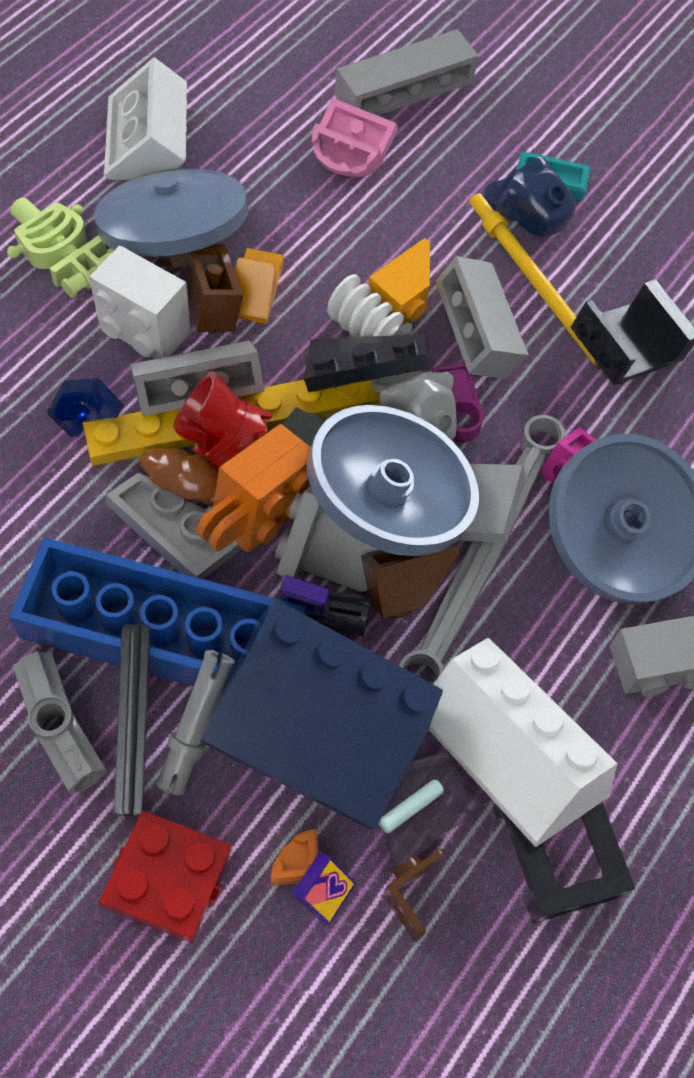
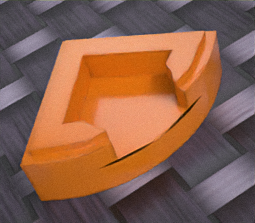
[271,829,318,885]

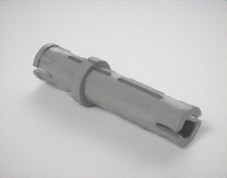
[156,650,235,795]

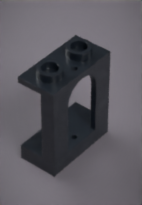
[494,802,635,924]

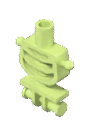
[7,198,114,298]

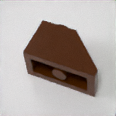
[186,244,243,333]
[361,543,460,619]

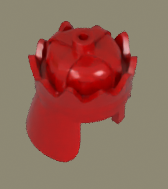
[173,371,273,470]

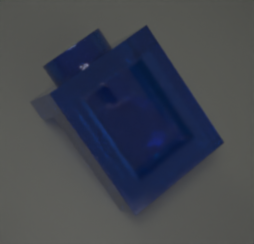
[47,378,124,437]

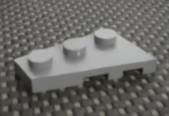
[106,473,242,579]

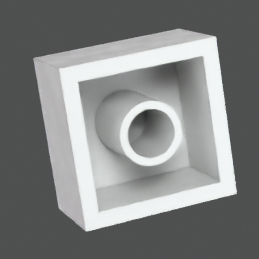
[89,245,191,359]

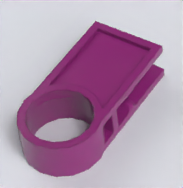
[431,363,484,443]

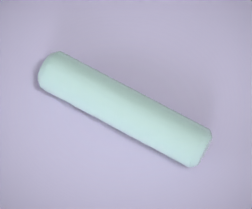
[379,780,444,833]

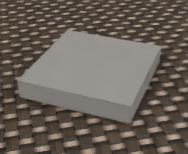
[459,464,526,543]

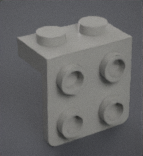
[275,486,379,592]

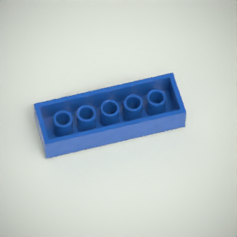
[9,537,306,694]

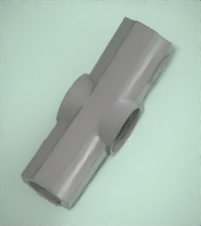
[13,651,107,794]

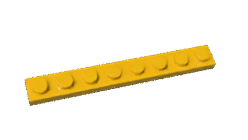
[83,380,381,466]

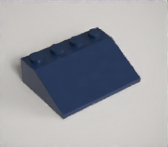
[199,599,443,831]

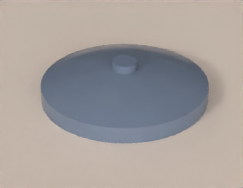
[94,168,248,257]
[307,405,479,556]
[549,434,694,604]

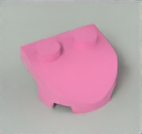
[312,98,398,177]

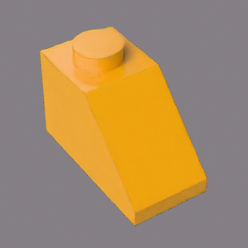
[368,238,430,326]

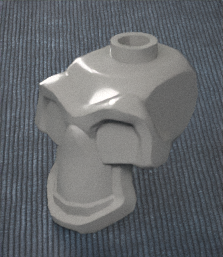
[372,370,457,441]

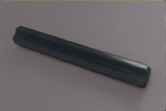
[114,624,151,816]

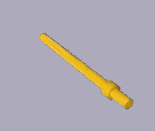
[469,193,598,365]

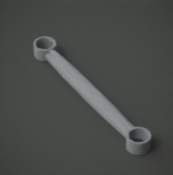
[399,415,565,680]

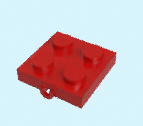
[99,810,232,943]

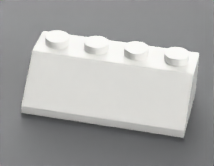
[428,638,618,847]

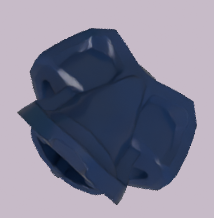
[484,157,576,237]

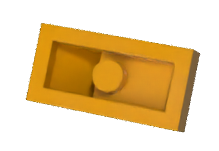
[235,248,284,324]

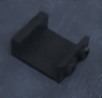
[570,279,694,385]

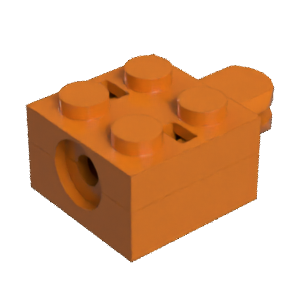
[196,423,310,553]

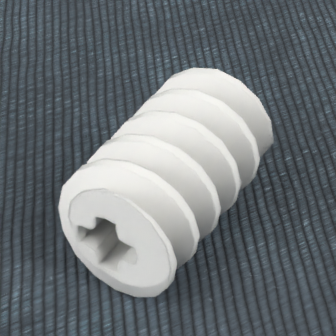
[327,274,412,337]

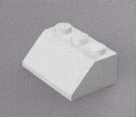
[104,57,187,180]

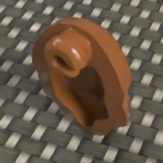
[139,448,219,507]

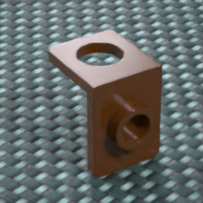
[383,849,445,943]

